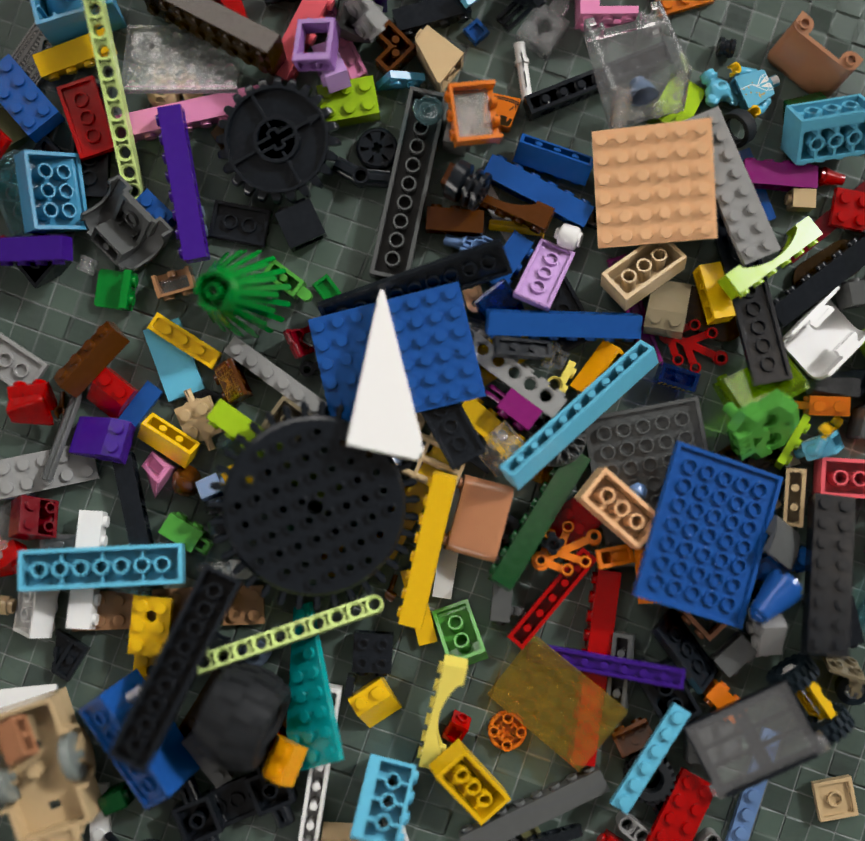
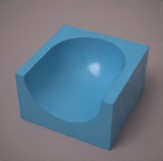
[30,0,127,47]

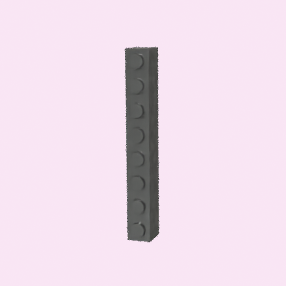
[458,764,610,841]

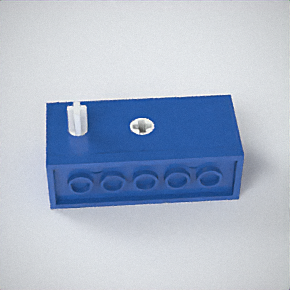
[78,669,201,810]

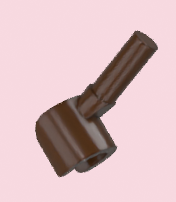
[53,391,66,419]
[384,574,398,602]

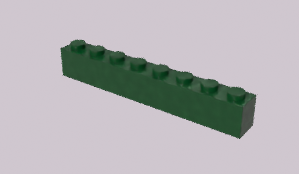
[488,454,591,592]

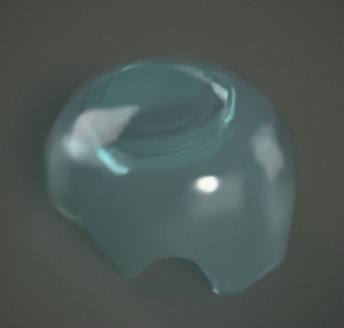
[412,95,443,126]

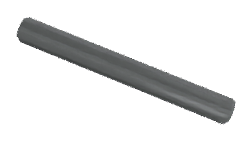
[41,393,83,482]

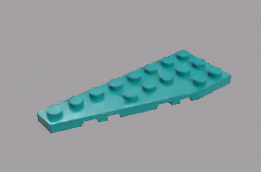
[286,602,344,772]

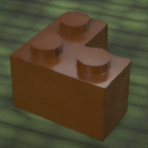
[375,19,416,75]

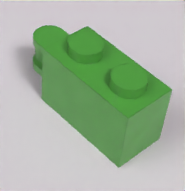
[264,260,313,302]
[158,511,214,555]

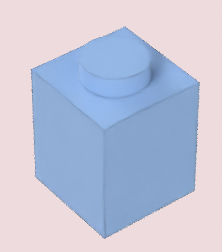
[195,473,225,502]

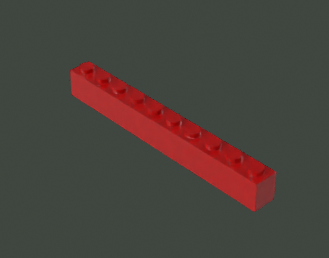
[567,567,622,767]

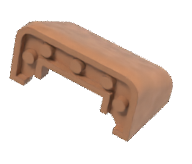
[768,11,864,98]
[442,474,514,563]

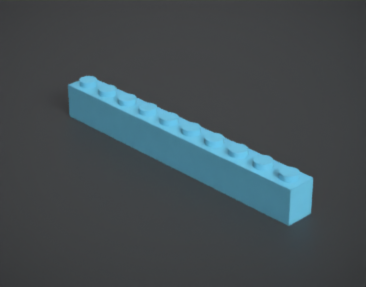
[499,339,659,490]

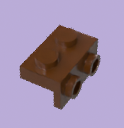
[611,717,653,759]

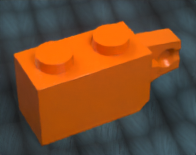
[795,395,851,416]

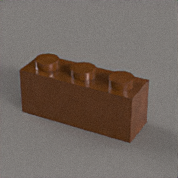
[425,204,485,237]

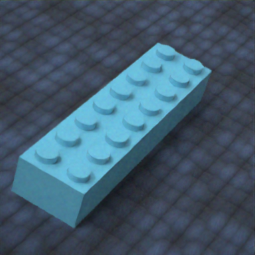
[18,543,186,592]

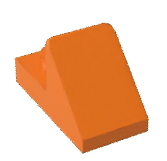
[595,544,635,569]

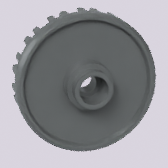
[527,413,586,467]

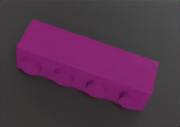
[743,157,819,191]

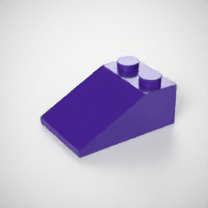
[68,416,136,465]

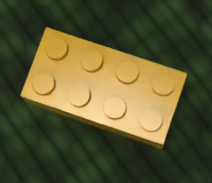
[429,738,511,826]

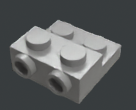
[344,0,388,41]

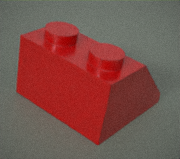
[86,367,139,419]

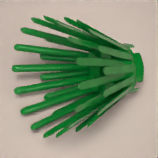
[194,249,291,338]

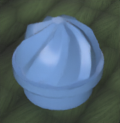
[629,483,647,500]

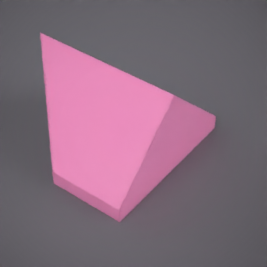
[142,451,177,498]

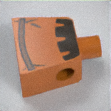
[483,93,521,134]

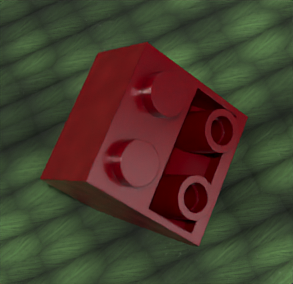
[8,495,59,540]

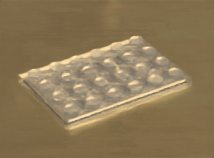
[122,25,240,94]

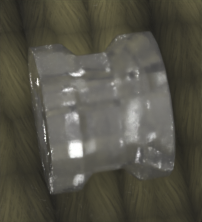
[75,254,99,276]

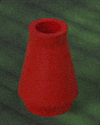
[818,167,845,186]

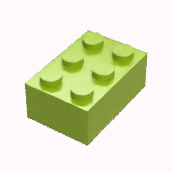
[316,75,381,127]

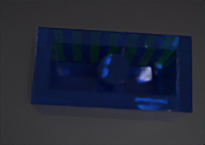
[653,362,701,394]

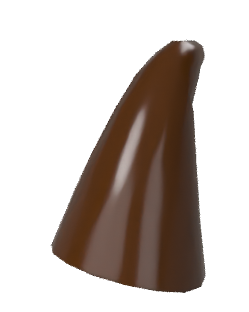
[172,465,202,497]

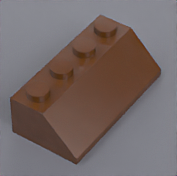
[53,321,130,398]

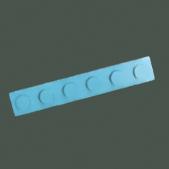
[609,702,691,814]

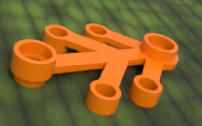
[531,521,602,577]

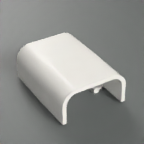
[783,286,865,380]

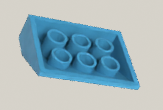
[14,150,88,234]

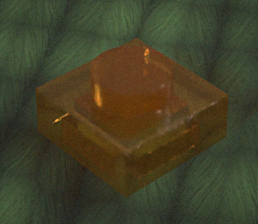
[531,465,552,484]

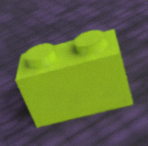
[646,72,705,124]

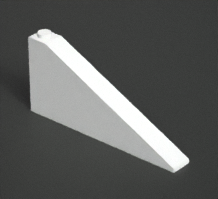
[345,289,424,462]

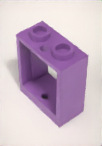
[292,17,341,72]

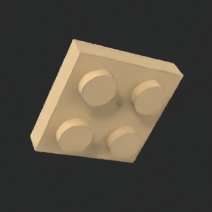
[811,774,859,822]

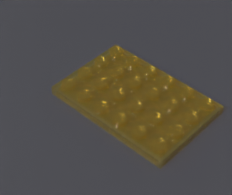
[487,635,628,772]

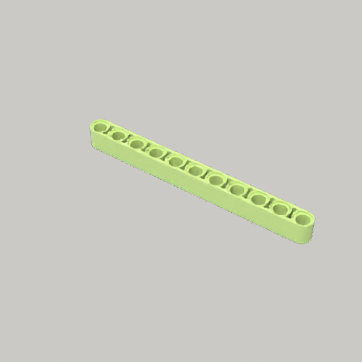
[83,0,145,199]
[196,595,384,677]

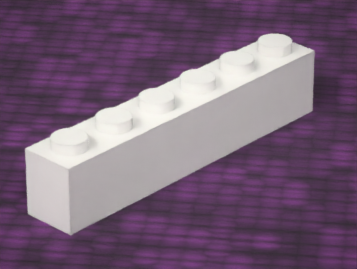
[66,510,110,630]

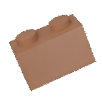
[0,714,40,766]

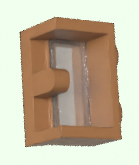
[151,266,196,301]

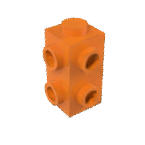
[702,678,747,724]

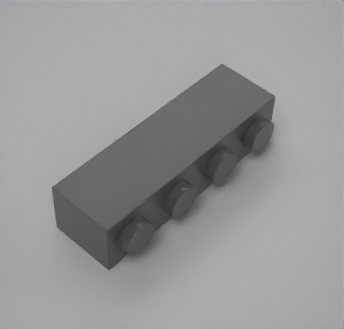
[605,631,636,715]

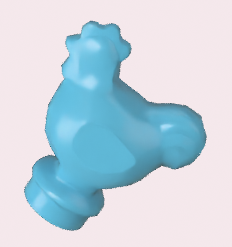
[700,68,739,108]

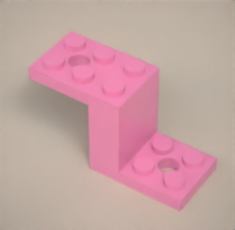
[575,0,639,31]

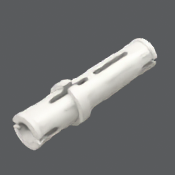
[513,41,532,102]

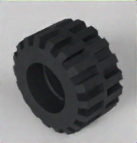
[623,751,676,805]

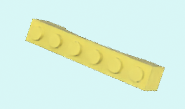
[416,654,468,769]

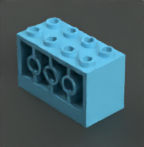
[781,94,865,166]
[349,754,419,841]

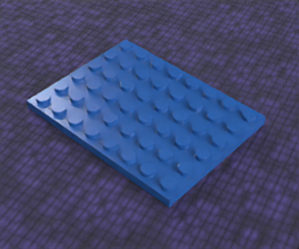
[308,281,486,421]
[632,441,784,629]

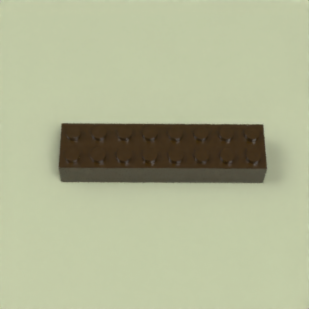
[144,0,287,76]

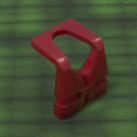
[283,325,315,359]

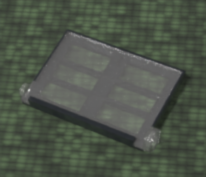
[683,678,831,799]

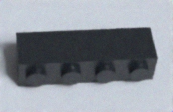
[392,0,472,38]

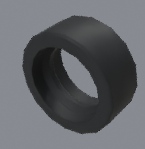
[723,109,757,148]

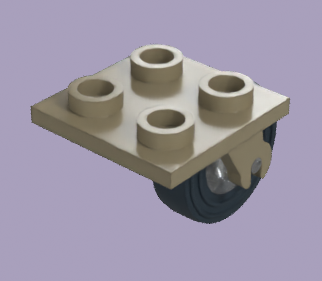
[822,657,865,705]

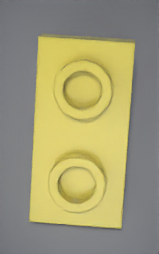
[546,360,577,394]

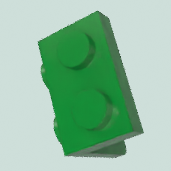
[94,269,138,312]

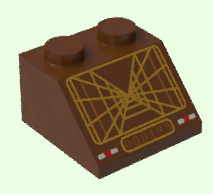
[213,358,254,405]

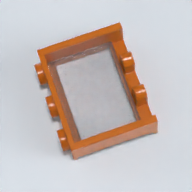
[444,79,503,148]

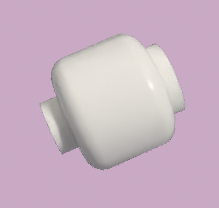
[554,223,584,251]

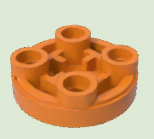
[488,710,527,752]

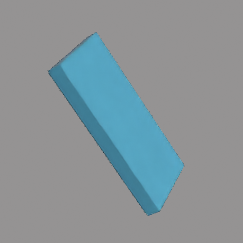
[143,317,206,402]

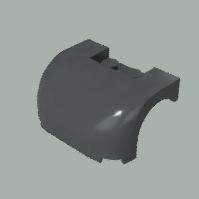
[80,174,174,272]

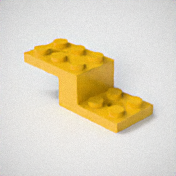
[127,594,174,680]

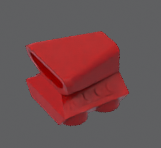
[6,379,58,426]

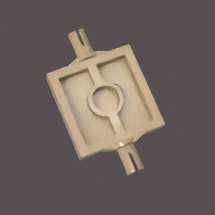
[174,388,224,451]

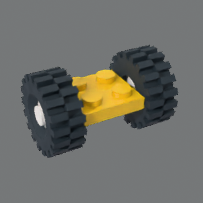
[766,652,855,748]

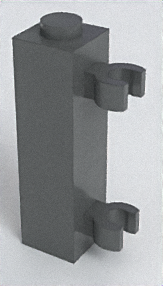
[489,549,529,625]

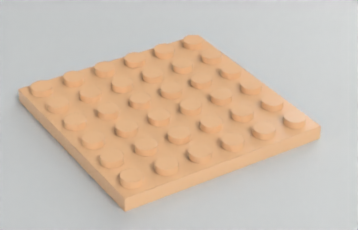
[592,117,718,249]

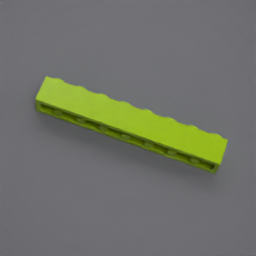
[206,398,343,504]

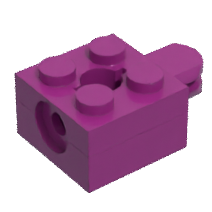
[485,383,543,431]

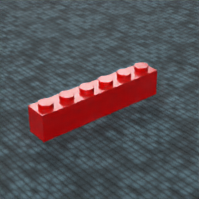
[507,547,597,650]

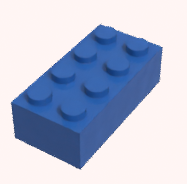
[0,54,66,143]

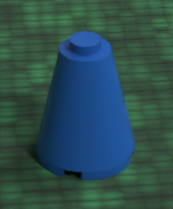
[750,569,804,623]

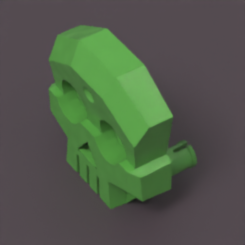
[723,389,800,461]

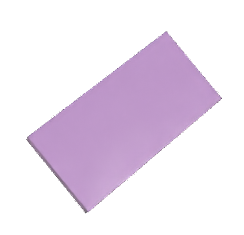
[512,238,576,312]

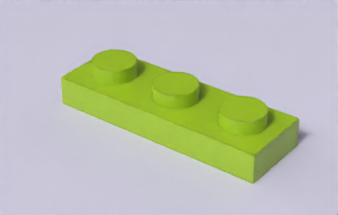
[774,413,811,470]

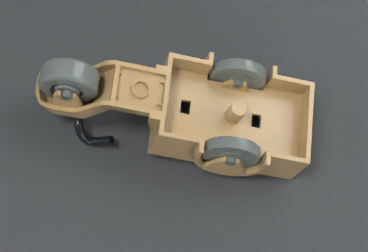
[0,686,119,841]

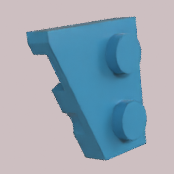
[375,70,426,91]

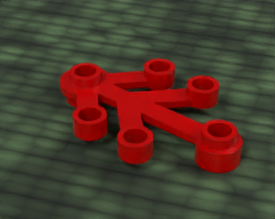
[659,319,728,373]

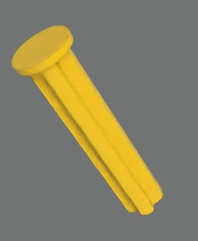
[488,219,545,239]

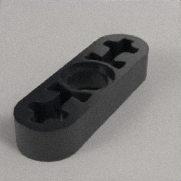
[527,823,583,841]

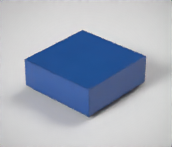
[463,18,490,46]

